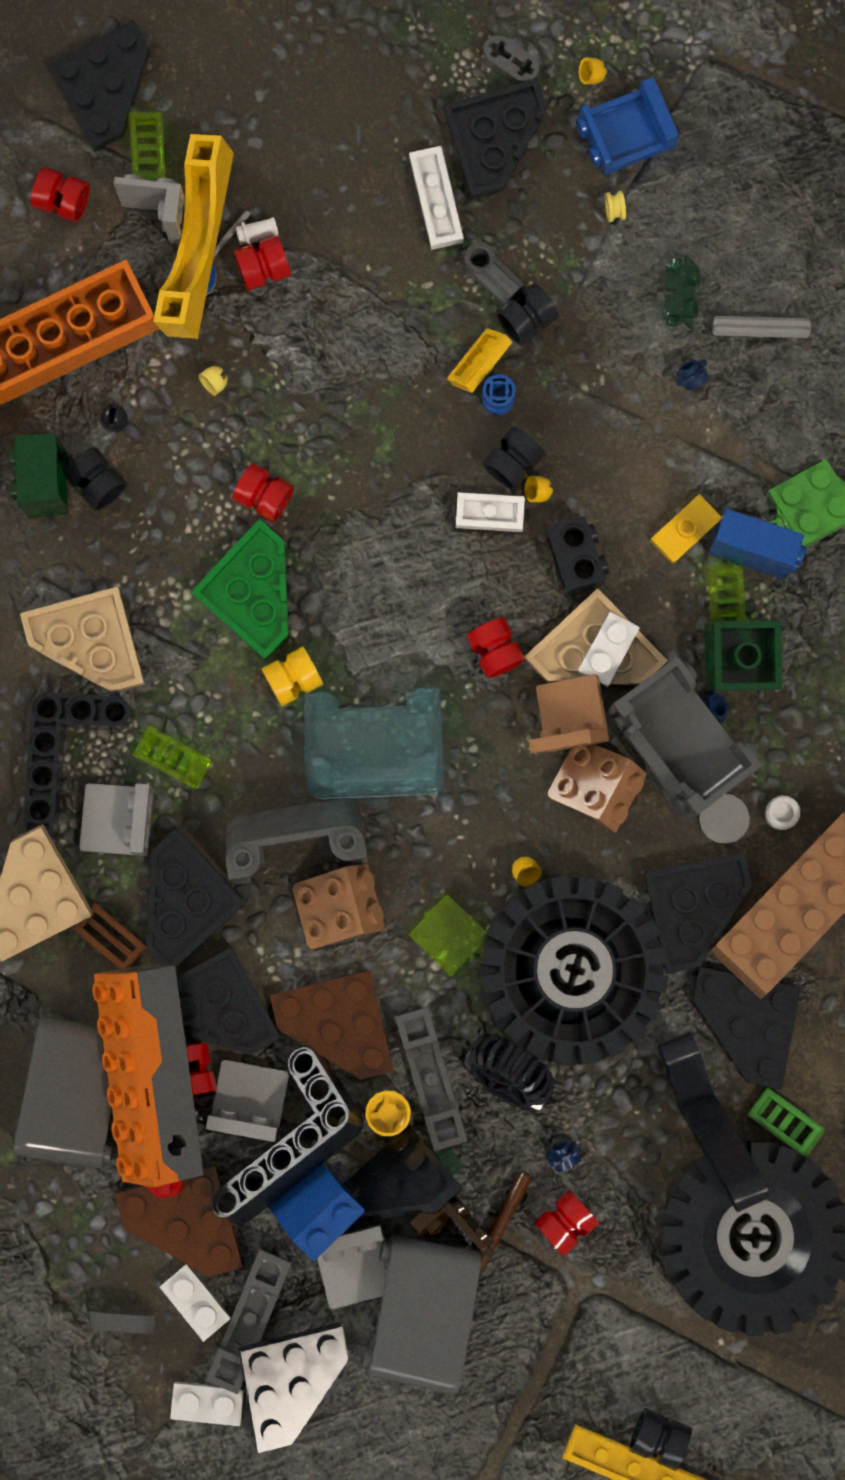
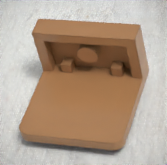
[548,744,647,833]
[293,864,385,949]

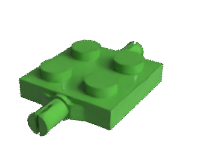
[767,459,845,547]

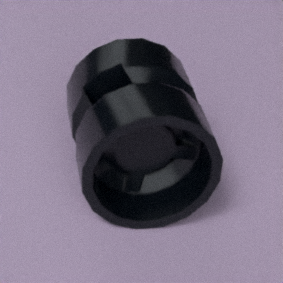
[496,283,559,346]
[482,427,545,491]
[64,447,127,511]
[629,1408,692,1471]

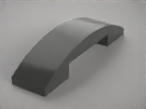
[395,1007,467,1151]
[205,1249,292,1395]

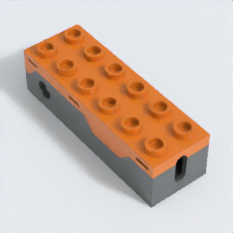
[92,965,204,1198]

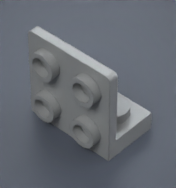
[114,174,185,245]
[79,783,154,856]
[206,1060,289,1142]
[317,1223,387,1309]

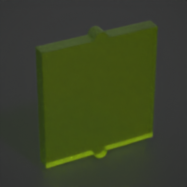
[408,895,486,976]

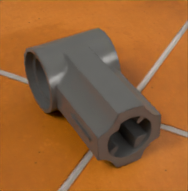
[465,242,525,306]

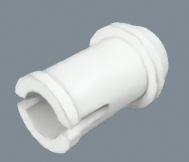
[235,217,279,247]

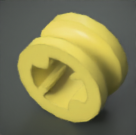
[605,190,626,222]

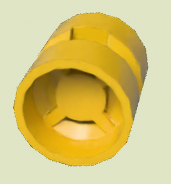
[261,646,324,707]
[365,1090,411,1136]

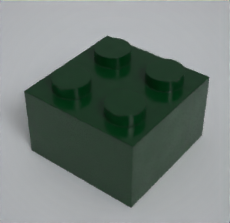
[9,433,68,518]
[705,621,782,691]

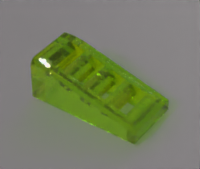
[129,112,166,180]
[707,564,746,622]
[133,726,211,789]

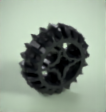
[464,1034,556,1112]

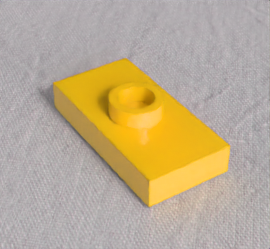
[447,328,512,393]
[650,494,721,564]

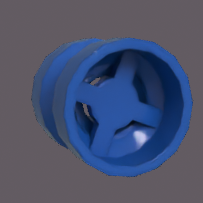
[482,374,516,416]

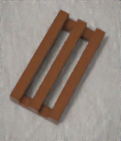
[73,903,146,969]

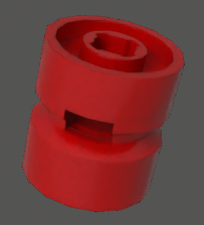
[31,166,90,223]
[233,235,291,291]
[232,462,295,523]
[466,617,526,679]
[186,1043,217,1095]
[534,1190,600,1257]

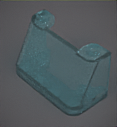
[304,688,444,799]

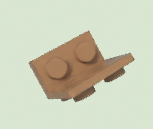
[529,674,609,753]

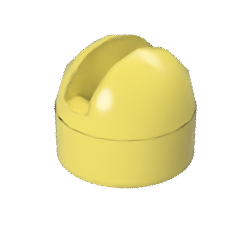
[198,366,228,396]

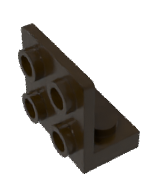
[410,1196,495,1258]

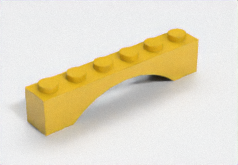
[153,134,234,339]

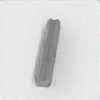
[712,316,811,338]

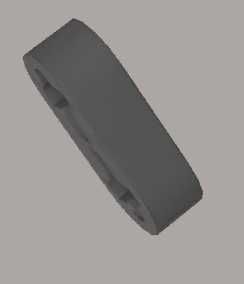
[483,35,539,84]
[89,1309,156,1334]

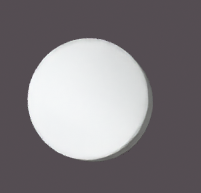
[765,795,800,830]

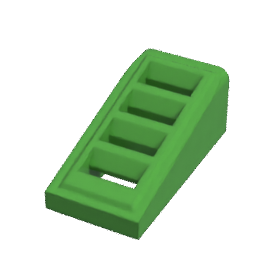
[747,1087,825,1157]

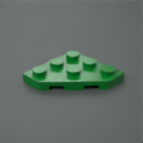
[191,519,289,661]

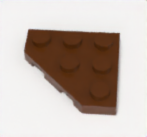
[269,971,394,1080]
[115,1165,244,1277]

